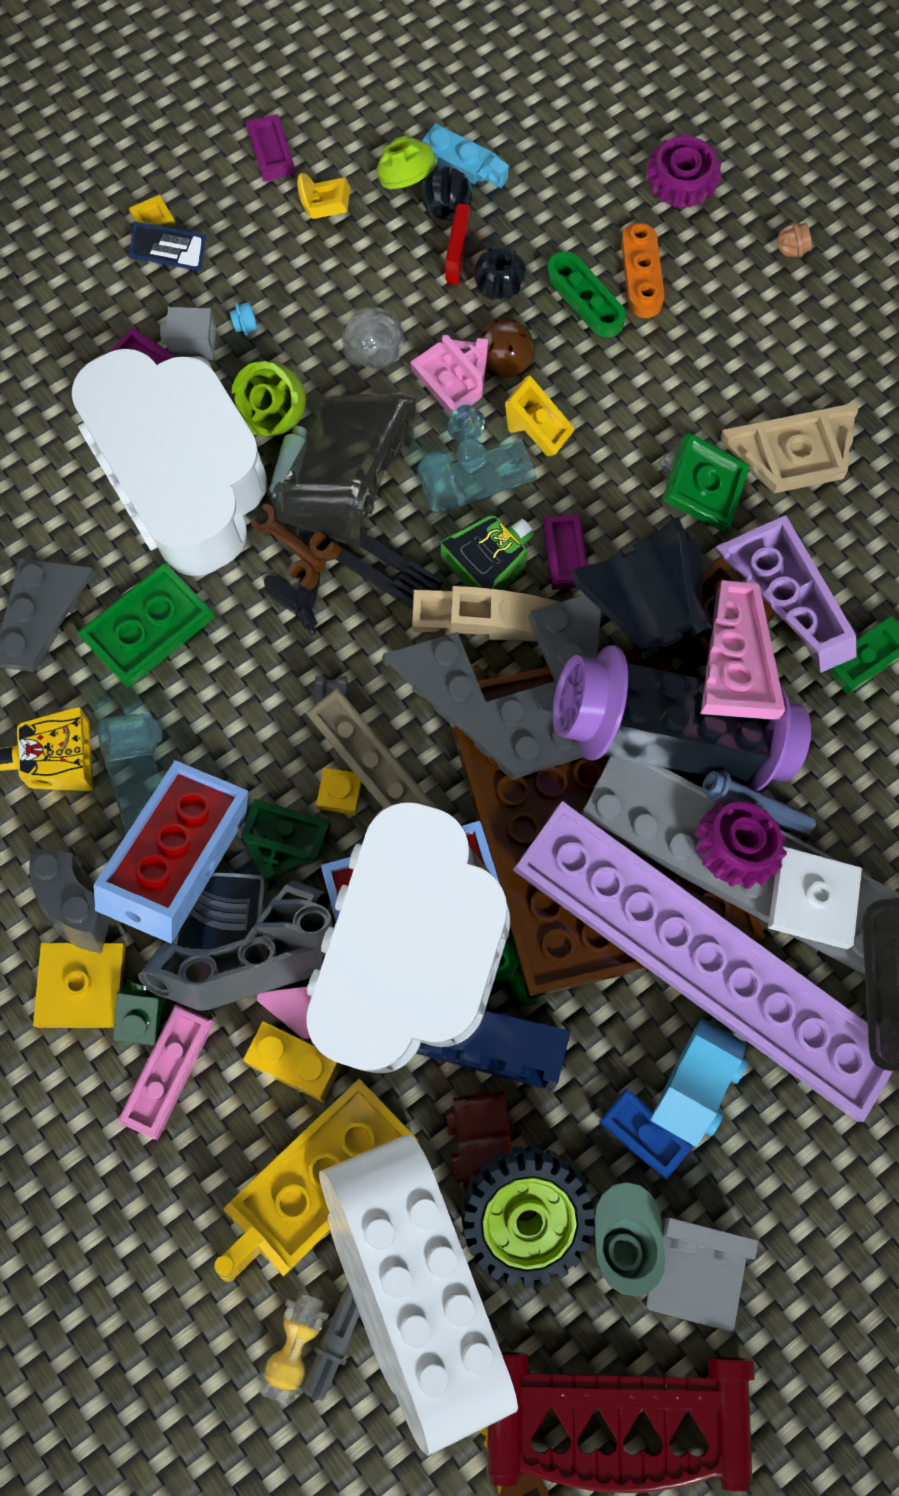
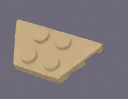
[720,402,858,493]

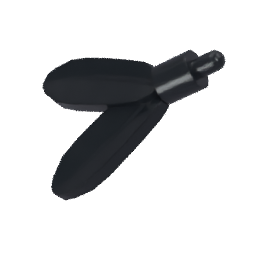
[264,571,320,635]

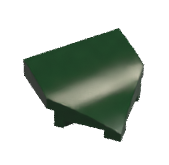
[241,799,331,882]

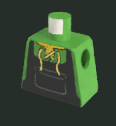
[441,516,534,591]

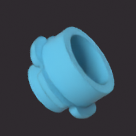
[230,302,258,337]

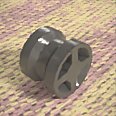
[315,676,349,705]

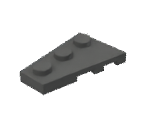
[0,558,97,672]

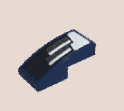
[129,222,206,272]

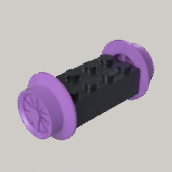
[552,645,811,791]

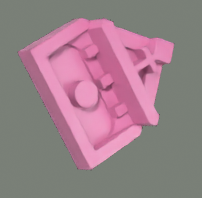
[410,335,488,419]

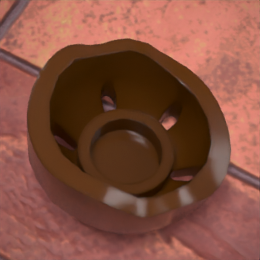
[479,319,535,378]

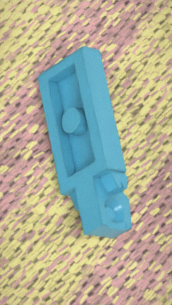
[422,123,509,188]

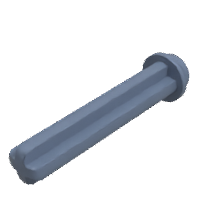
[702,770,816,837]

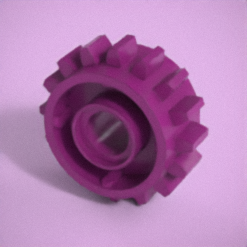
[646,136,722,208]
[694,799,787,889]

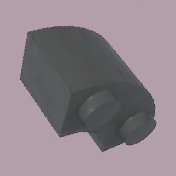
[29,848,111,953]

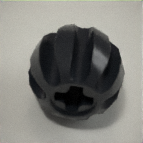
[421,167,472,220]
[474,246,526,301]

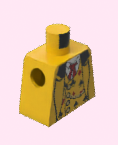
[0,707,93,791]

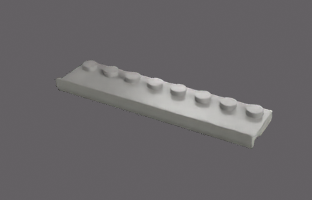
[581,756,899,977]

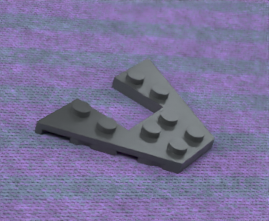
[382,595,601,780]

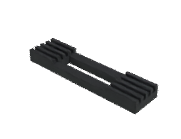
[298,502,442,610]

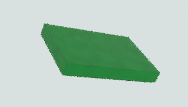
[77,562,216,689]

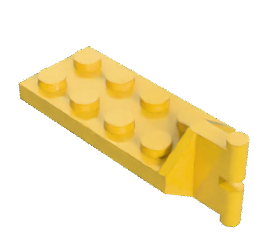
[215,1078,418,1282]

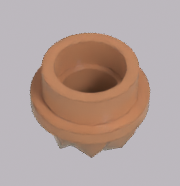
[777,222,812,258]

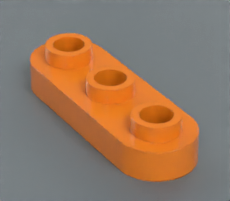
[621,223,665,318]

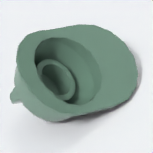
[594,1182,665,1297]

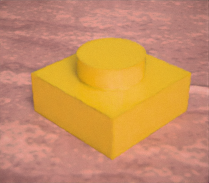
[128,194,177,229]
[316,768,362,815]

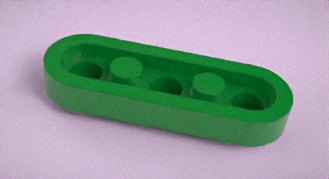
[547,251,626,337]

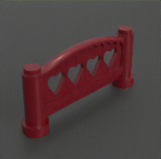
[487,1351,755,1493]

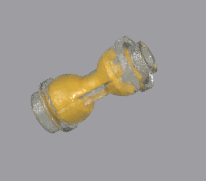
[258,1292,329,1405]

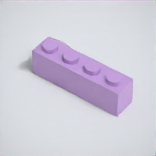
[715,515,857,673]

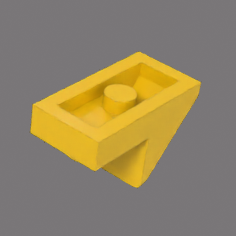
[505,375,575,457]

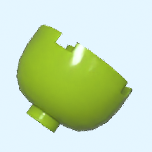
[231,361,306,437]

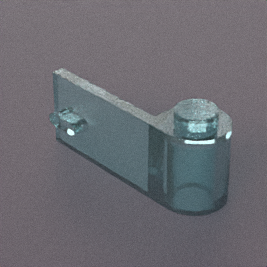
[417,439,537,512]
[98,713,162,834]

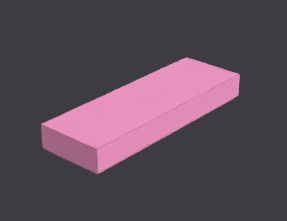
[117,1004,215,1140]

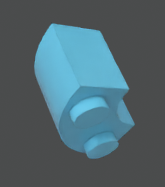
[651,1018,748,1147]

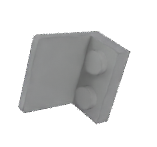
[645,1218,758,1332]

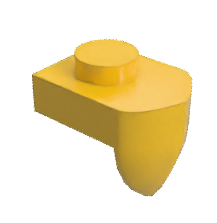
[297,173,351,219]

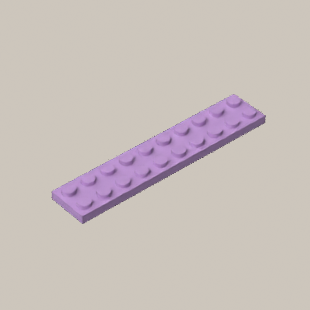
[513,801,899,1122]

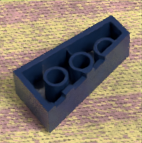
[416,1011,571,1091]

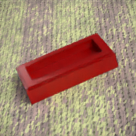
[445,204,470,285]

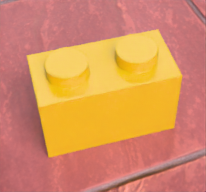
[243,1021,343,1103]

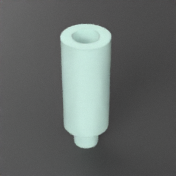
[269,426,309,499]

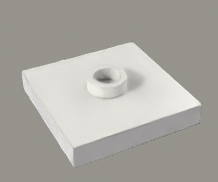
[768,847,862,949]

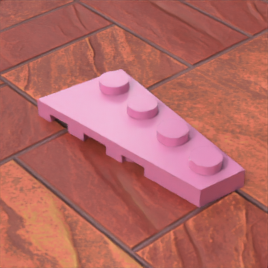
[701,580,785,720]

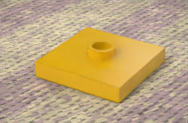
[33,943,126,1028]

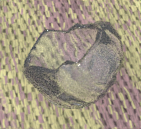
[342,307,405,369]

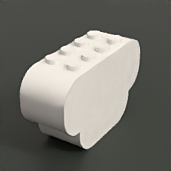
[72,349,267,576]
[307,803,510,1073]
[319,1135,518,1456]

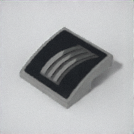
[174,873,269,952]

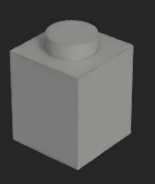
[160,307,217,360]

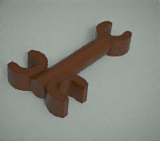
[250,504,341,590]

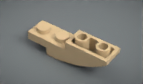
[412,586,559,641]

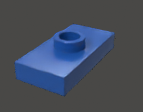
[598,1088,693,1181]

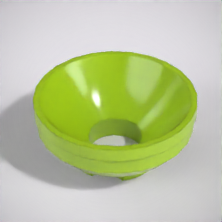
[377,136,438,189]

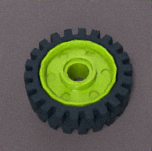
[461,1145,595,1288]

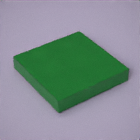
[662,433,750,532]

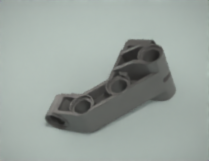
[138,880,333,1011]

